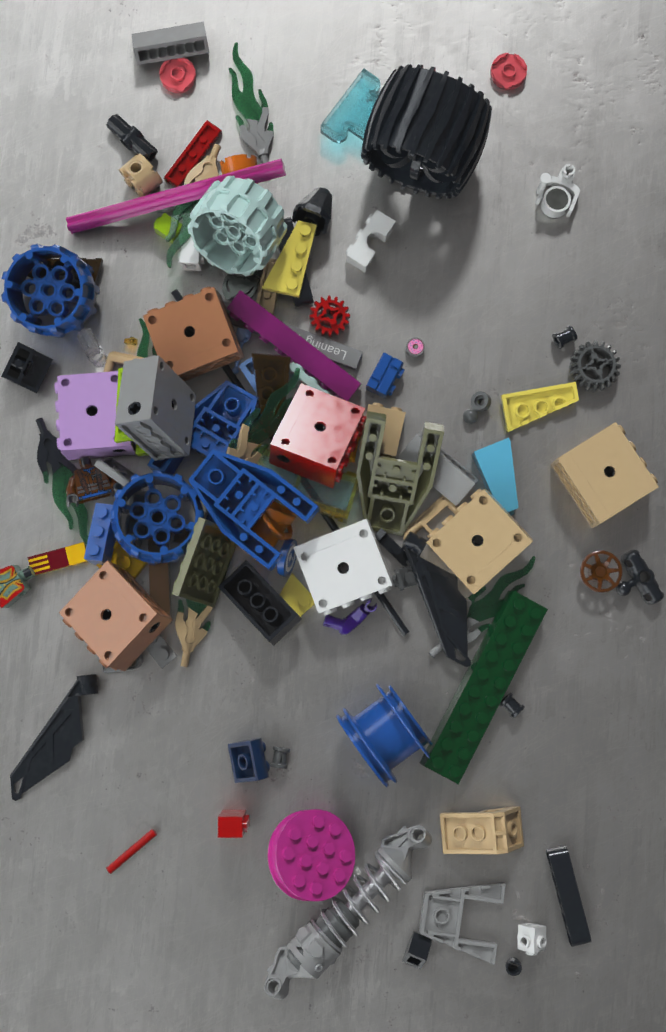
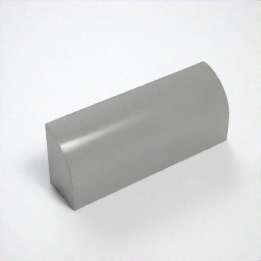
[132,21,209,65]
[398,431,479,506]

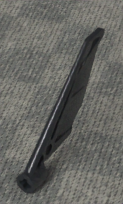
[401,531,471,667]
[10,674,98,801]

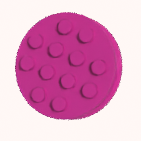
[268,809,355,901]

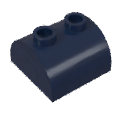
[228,738,270,783]

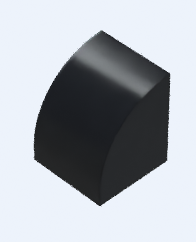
[402,932,432,969]

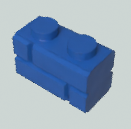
[366,353,405,399]

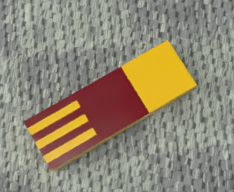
[27,542,88,576]

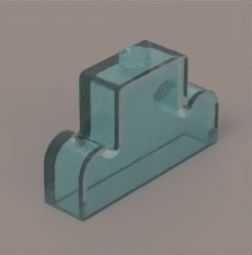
[321,68,380,143]

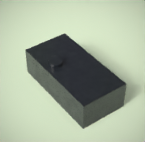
[218,560,302,646]

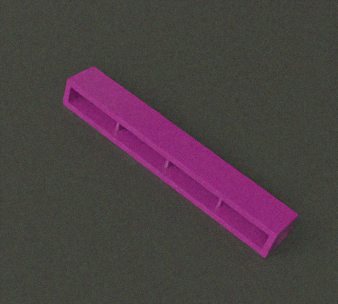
[227,290,362,401]

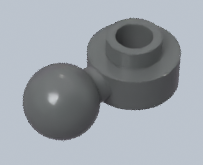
[463,391,491,424]

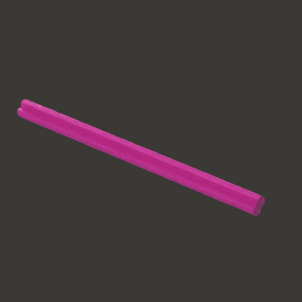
[66,158,286,234]

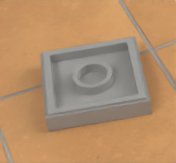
[94,457,134,486]

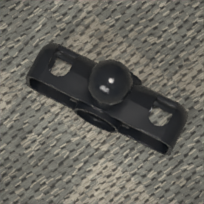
[616,550,664,604]

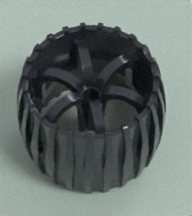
[361,64,492,199]

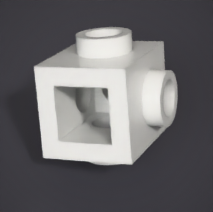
[517,923,547,956]

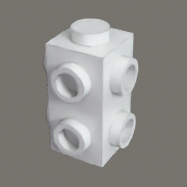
[178,227,206,271]

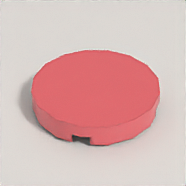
[490,53,527,90]
[159,57,196,93]

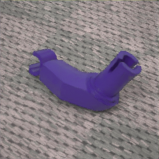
[323,598,377,635]

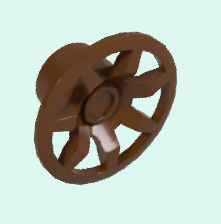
[580,550,622,592]

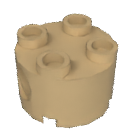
[119,153,163,197]

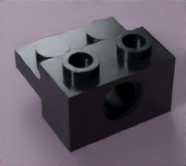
[1,342,53,394]

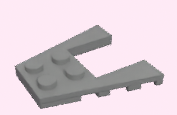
[419,882,506,965]

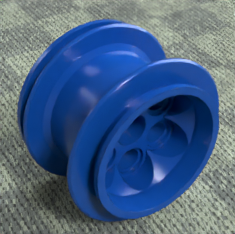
[336,684,433,787]

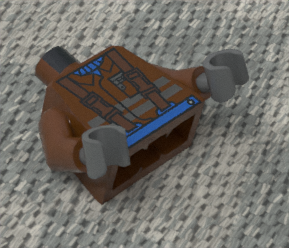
[66,457,124,507]

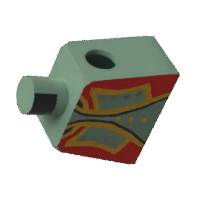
[0,565,35,608]

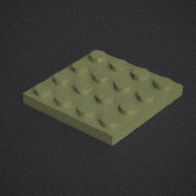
[172,517,237,607]

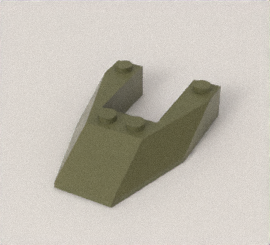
[356,411,444,536]

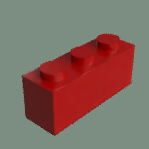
[218,810,250,838]

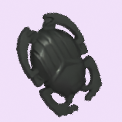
[222,269,264,300]

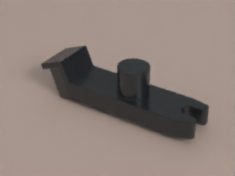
[375,528,408,567]

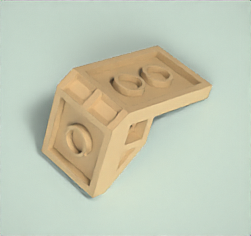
[440,806,524,854]

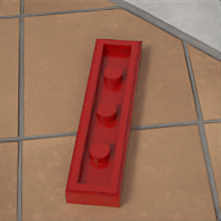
[164,120,222,187]

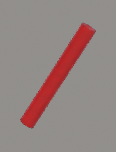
[106,829,157,874]

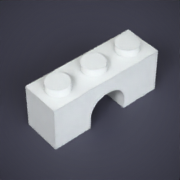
[345,210,396,273]

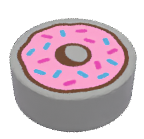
[406,337,425,357]

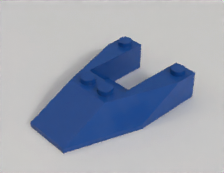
[147,380,258,501]
[188,449,320,571]

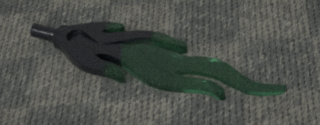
[35,418,88,545]

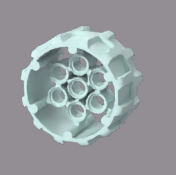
[188,176,287,276]

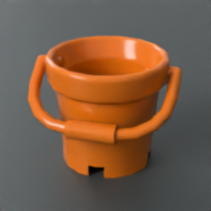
[251,501,296,547]

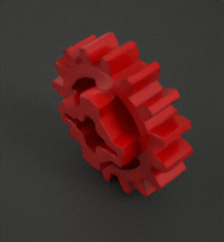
[309,295,350,338]

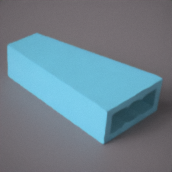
[472,438,518,516]

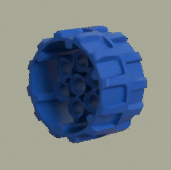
[1,243,100,338]
[110,469,204,566]

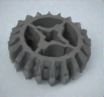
[569,340,621,392]

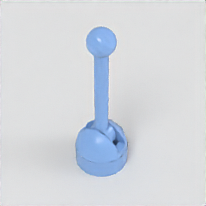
[232,328,252,374]

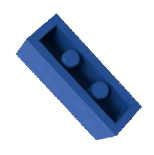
[84,503,116,565]

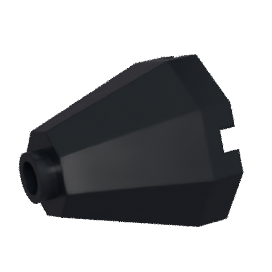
[292,187,332,236]

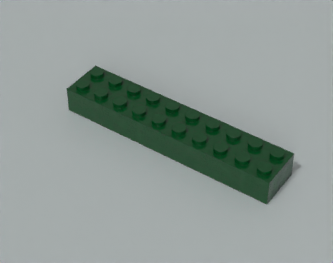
[420,591,548,785]

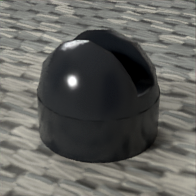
[505,957,522,976]

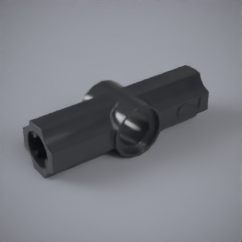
[106,114,158,162]

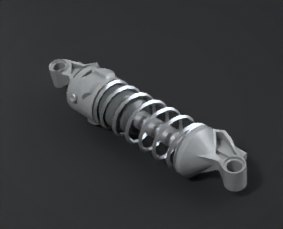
[264,825,432,1000]

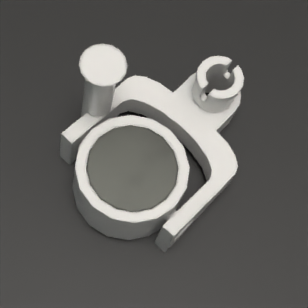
[535,164,580,218]

